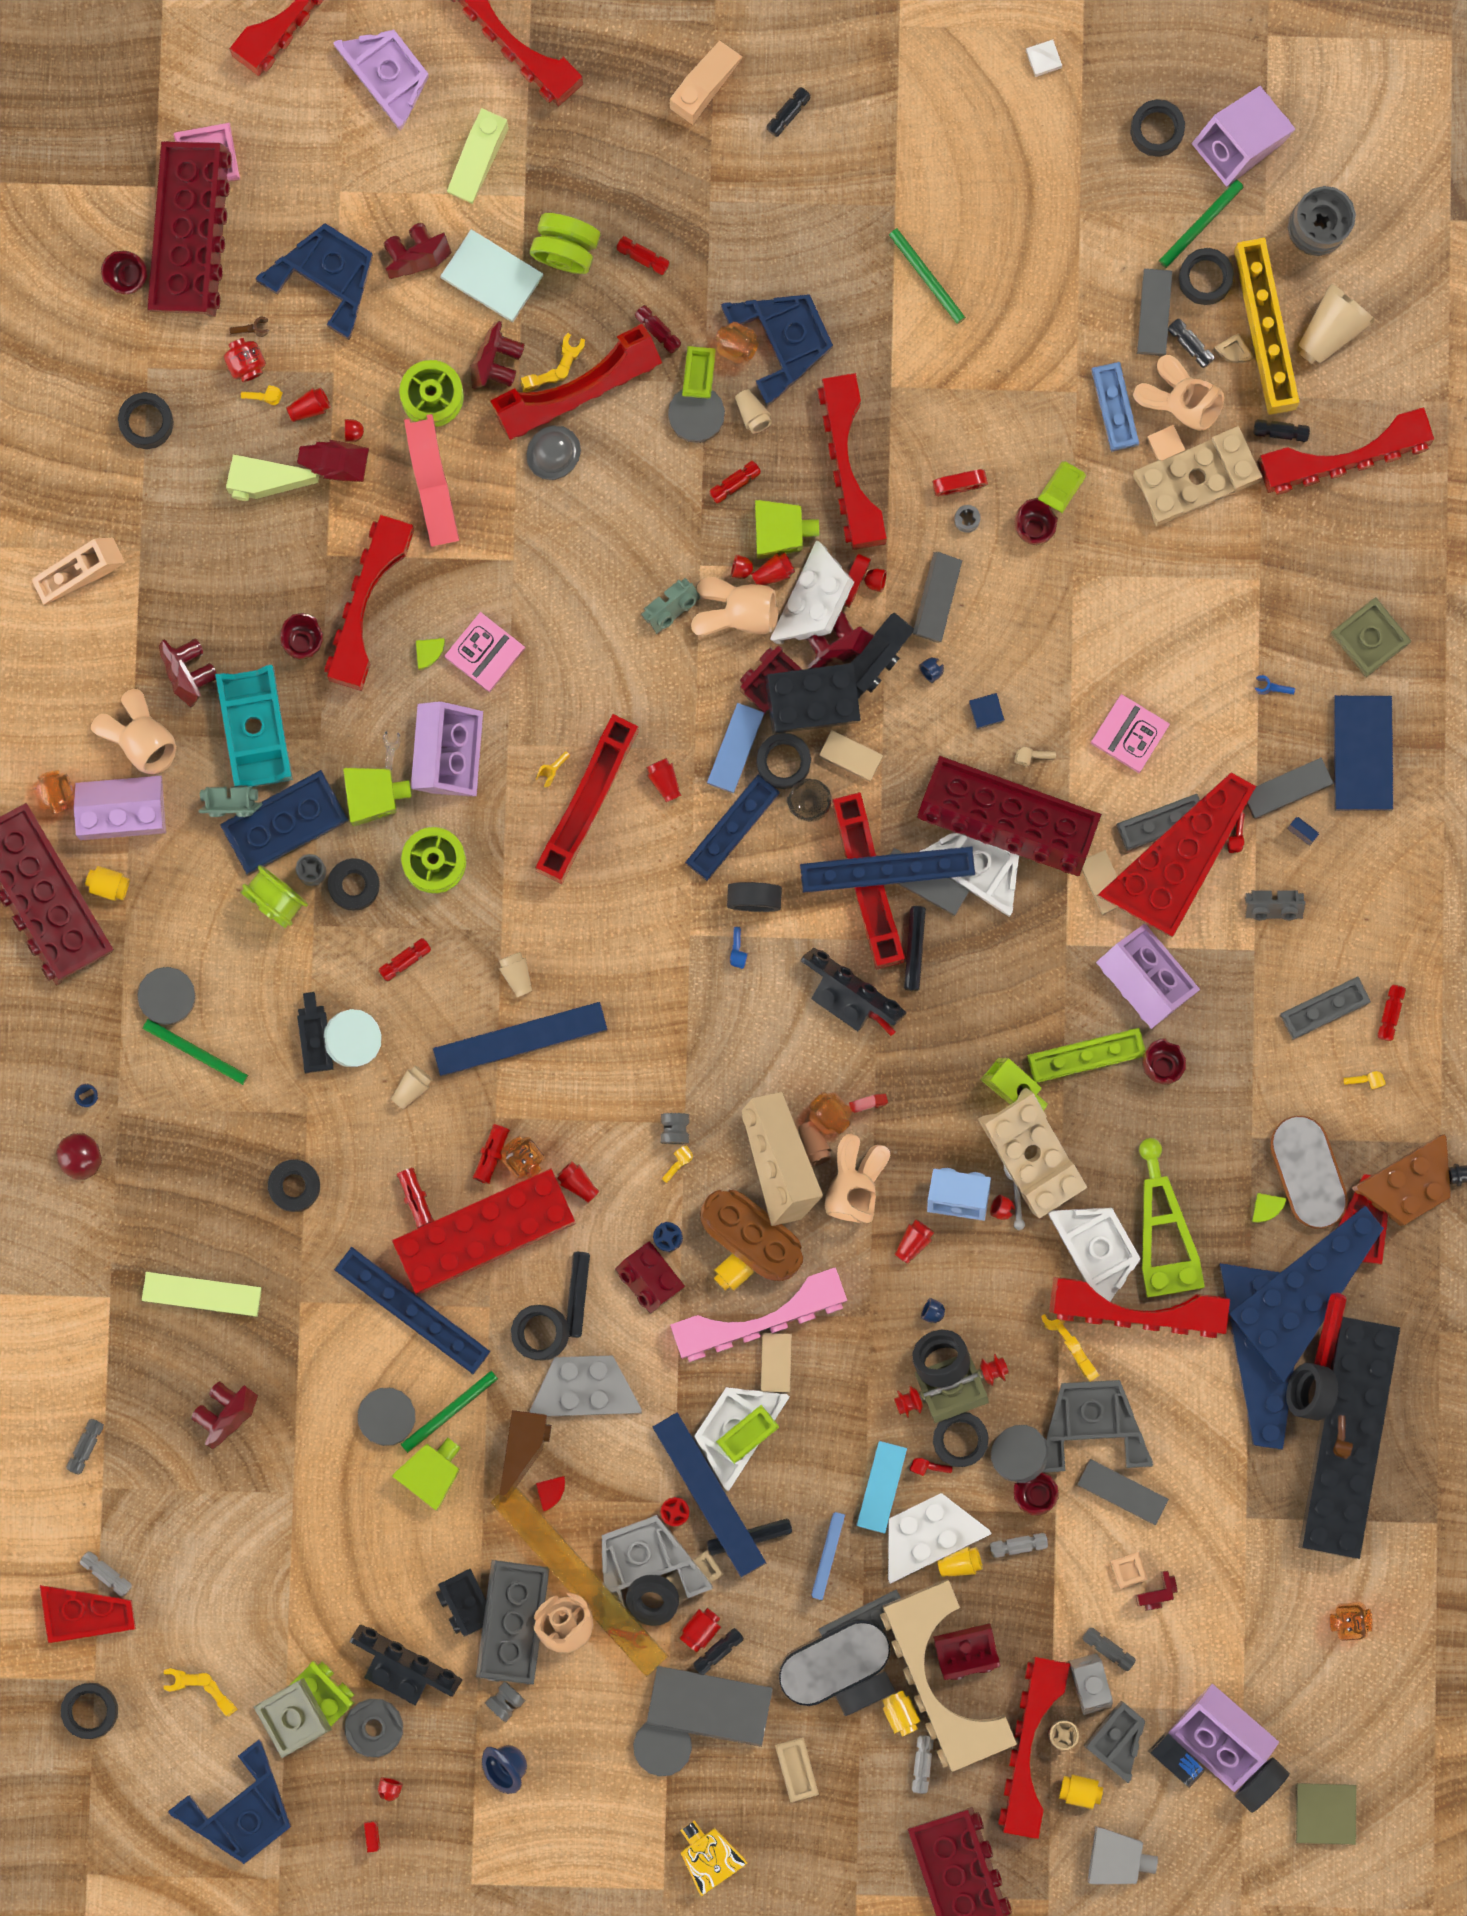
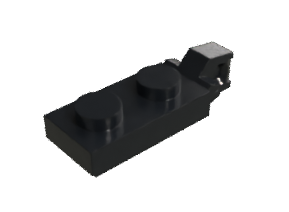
[297,992,334,1074]

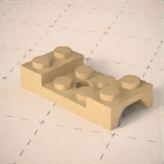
[1133,426,1262,527]
[978,1088,1087,1219]

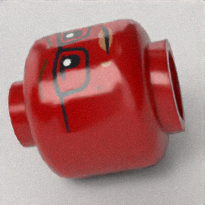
[224,338,266,383]

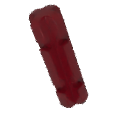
[635,305,681,353]

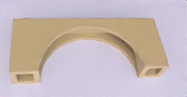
[880,1579,1017,1772]

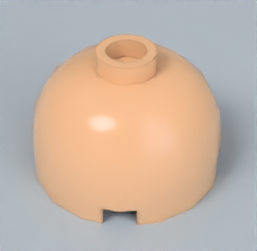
[534,1593,594,1653]

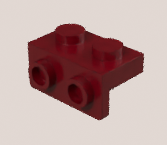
[740,645,803,714]
[615,1241,685,1314]
[933,1623,1001,1680]

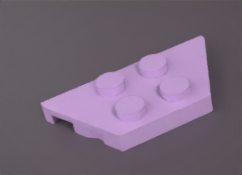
[333,30,429,130]

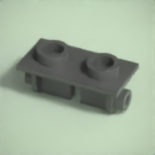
[1245,890,1306,921]

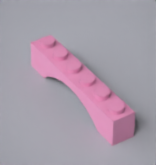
[670,1267,847,1362]

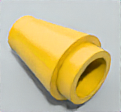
[938,1546,983,1577]

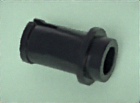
[1449,1164,1467,1187]

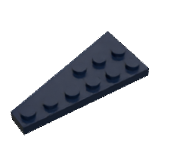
[1228,1206,1384,1383]
[1219,1263,1294,1450]

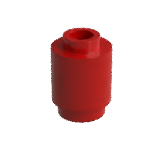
[679,1608,721,1653]

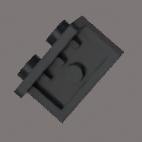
[436,1568,486,1637]

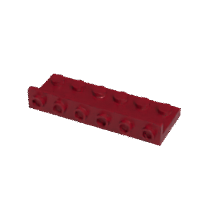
[147,141,232,317]
[917,755,1102,876]
[0,803,114,986]
[907,1807,1012,1916]

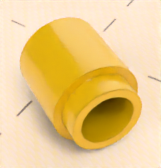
[85,866,130,901]
[714,1254,754,1291]
[882,1691,921,1737]
[1059,1774,1104,1809]

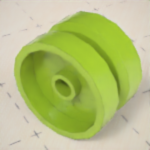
[530,213,601,274]

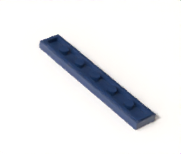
[800,846,975,893]
[433,1002,608,1077]
[334,1247,491,1375]
[652,1412,767,1578]

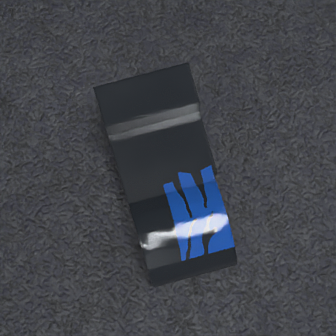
[1148,1732,1205,1788]

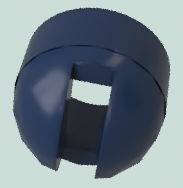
[919,657,944,683]
[75,1083,98,1107]
[921,1298,945,1323]

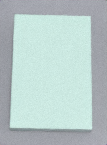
[441,229,543,323]

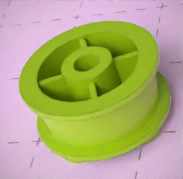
[399,360,464,427]
[401,827,466,894]
[240,865,309,928]

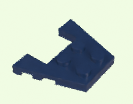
[256,223,373,340]
[721,294,833,406]
[168,1739,292,1864]

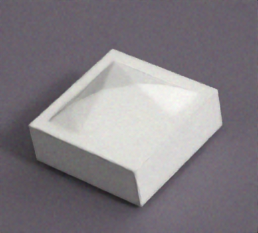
[1026,40,1062,77]

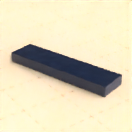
[685,774,780,881]

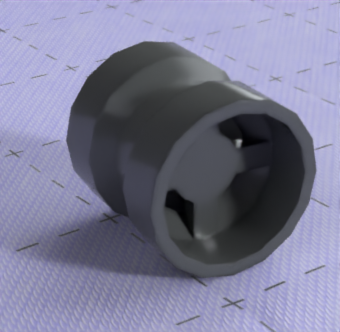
[295,854,327,886]
[661,1113,690,1144]
[485,1681,526,1723]

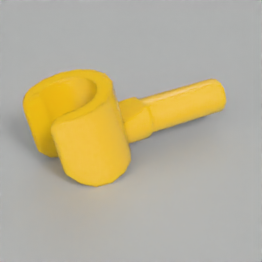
[241,385,283,406]
[536,751,570,788]
[1343,1071,1386,1090]
[662,1146,693,1183]

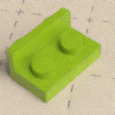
[289,1661,355,1727]

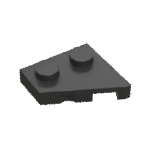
[1084,1701,1145,1783]

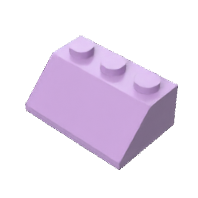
[411,702,483,796]
[74,776,166,840]
[1096,923,1200,1029]
[1168,1684,1279,1792]

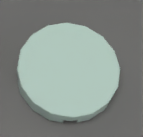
[324,1009,382,1067]

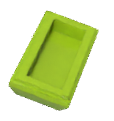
[682,346,716,399]
[1038,461,1086,513]
[716,1405,779,1464]

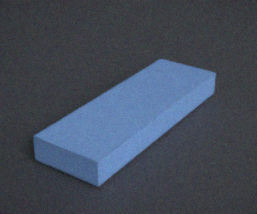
[1091,362,1139,452]
[707,703,764,794]
[811,1512,845,1600]

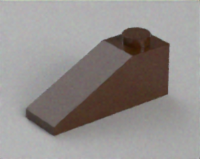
[499,1410,552,1503]

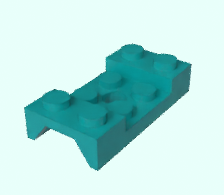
[215,664,293,787]

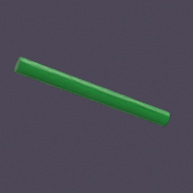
[1159,179,1244,268]
[889,228,966,324]
[142,1019,249,1085]
[401,1371,498,1453]

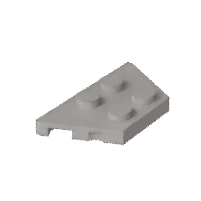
[529,1355,642,1416]

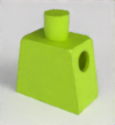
[755,500,819,559]
[343,768,412,826]
[980,1058,1048,1111]
[392,1437,461,1511]

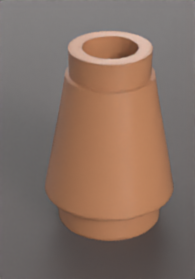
[798,1121,832,1167]

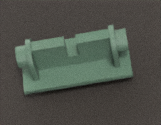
[641,578,700,634]
[198,786,262,817]

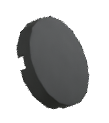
[668,389,725,443]
[137,967,196,1025]
[358,1388,416,1446]
[991,1425,1049,1483]
[633,1723,692,1776]

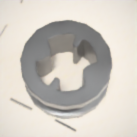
[954,505,980,533]

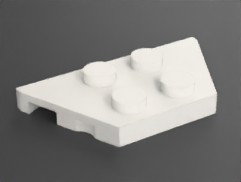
[770,541,854,645]
[919,832,1019,917]
[1048,1207,1140,1302]
[694,1387,790,1491]
[888,1493,991,1584]

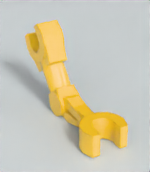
[520,333,585,393]
[1041,1314,1099,1382]
[164,1668,238,1717]

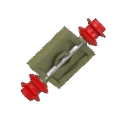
[894,1353,1009,1423]

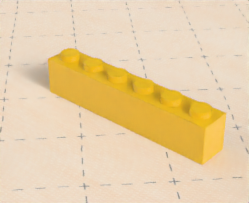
[1234,237,1300,415]

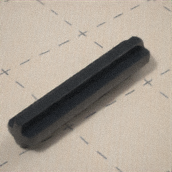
[904,906,926,991]
[566,1251,590,1338]
[707,1518,792,1555]

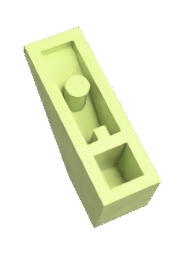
[447,108,509,204]
[226,454,319,501]

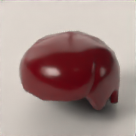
[101,251,147,295]
[1014,498,1058,545]
[279,613,323,660]
[1142,1038,1186,1085]
[56,1133,102,1180]
[1014,1472,1059,1516]

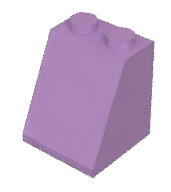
[1191,86,1295,187]

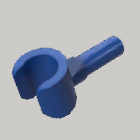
[1255,675,1295,695]
[730,927,748,969]

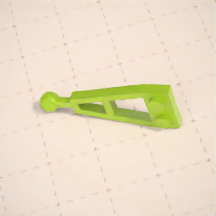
[1139,1138,1205,1298]

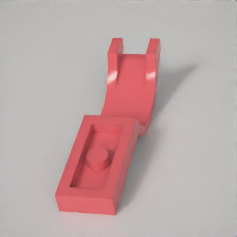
[404,414,459,546]

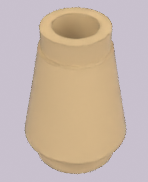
[735,389,772,434]
[499,952,533,997]
[391,1065,432,1109]

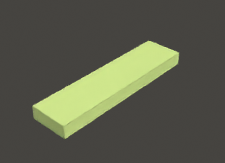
[142,1272,262,1317]

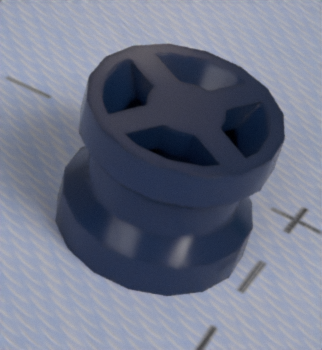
[653,1222,683,1252]

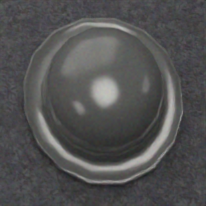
[526,425,581,480]

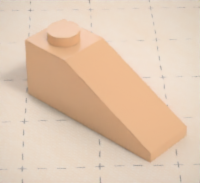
[670,41,742,125]
[32,538,125,604]

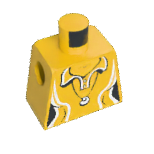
[680,1820,748,1896]

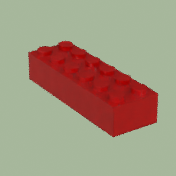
[392,1168,576,1296]

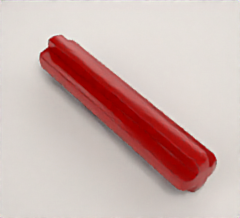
[1314,1293,1347,1369]

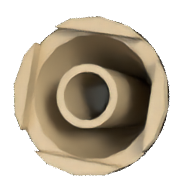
[1298,284,1375,364]

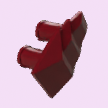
[384,223,452,279]
[470,321,525,389]
[297,440,369,482]
[806,612,874,669]
[159,639,217,707]
[191,1381,258,1449]

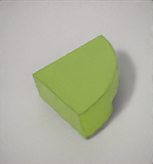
[416,638,445,670]
[1252,1193,1286,1223]

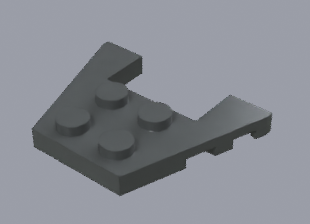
[1043,1380,1153,1473]

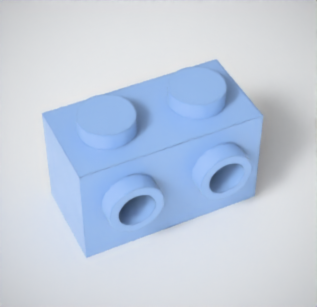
[927,1168,991,1221]

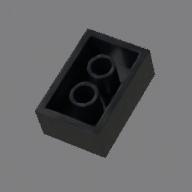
[765,663,861,734]

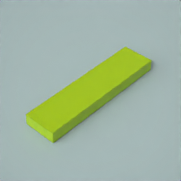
[1027,1028,1145,1083]

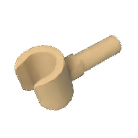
[1014,747,1056,766]

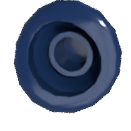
[482,1745,527,1794]

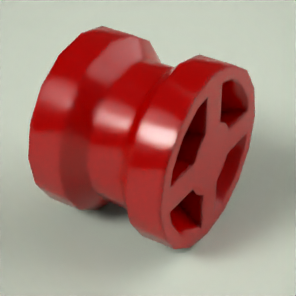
[660,1497,690,1527]

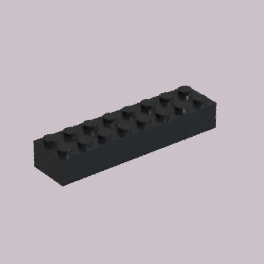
[1298,1317,1400,1559]

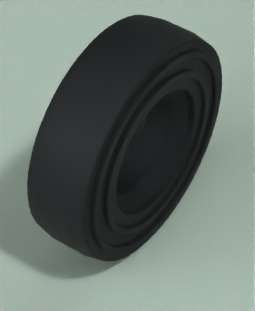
[327,858,380,911]
[268,1159,320,1212]
[626,1575,679,1626]

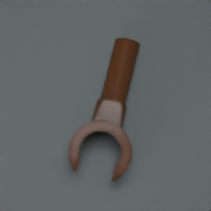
[229,316,269,337]
[1333,1416,1353,1459]

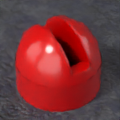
[345,419,364,442]
[731,555,753,579]
[864,568,887,592]
[990,1195,1015,1220]
[378,1777,403,1802]

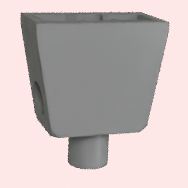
[1068,1653,1113,1715]
[1087,1826,1158,1884]

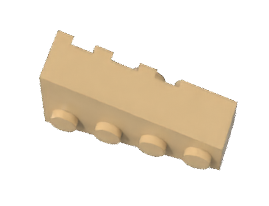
[741,1092,823,1226]

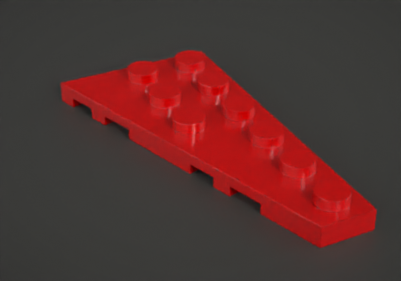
[1096,772,1256,937]

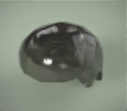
[787,778,832,822]

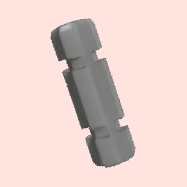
[990,1533,1048,1558]
[80,1551,132,1597]
[912,1735,934,1794]

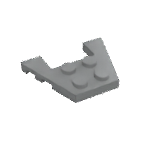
[602,1515,713,1628]

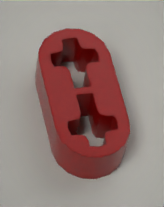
[932,469,988,497]
[844,553,871,608]

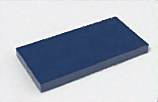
[1334,695,1393,811]
[220,770,349,876]

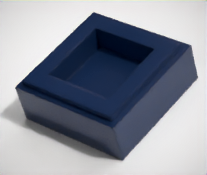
[969,693,1005,729]
[1287,817,1319,846]

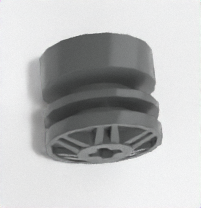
[1288,186,1356,256]

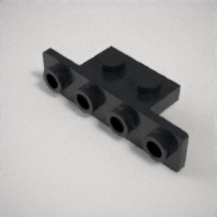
[850,613,914,699]
[801,948,907,1032]
[350,1625,462,1706]

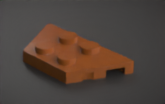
[1352,1134,1451,1226]

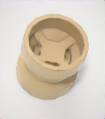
[1048,1720,1079,1750]

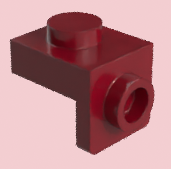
[1135,1571,1178,1611]

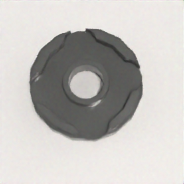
[345,1699,403,1757]

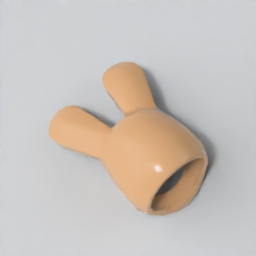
[1133,355,1224,431]
[691,577,779,636]
[91,689,177,774]
[825,1133,890,1223]

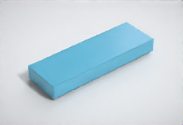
[857,1441,907,1534]

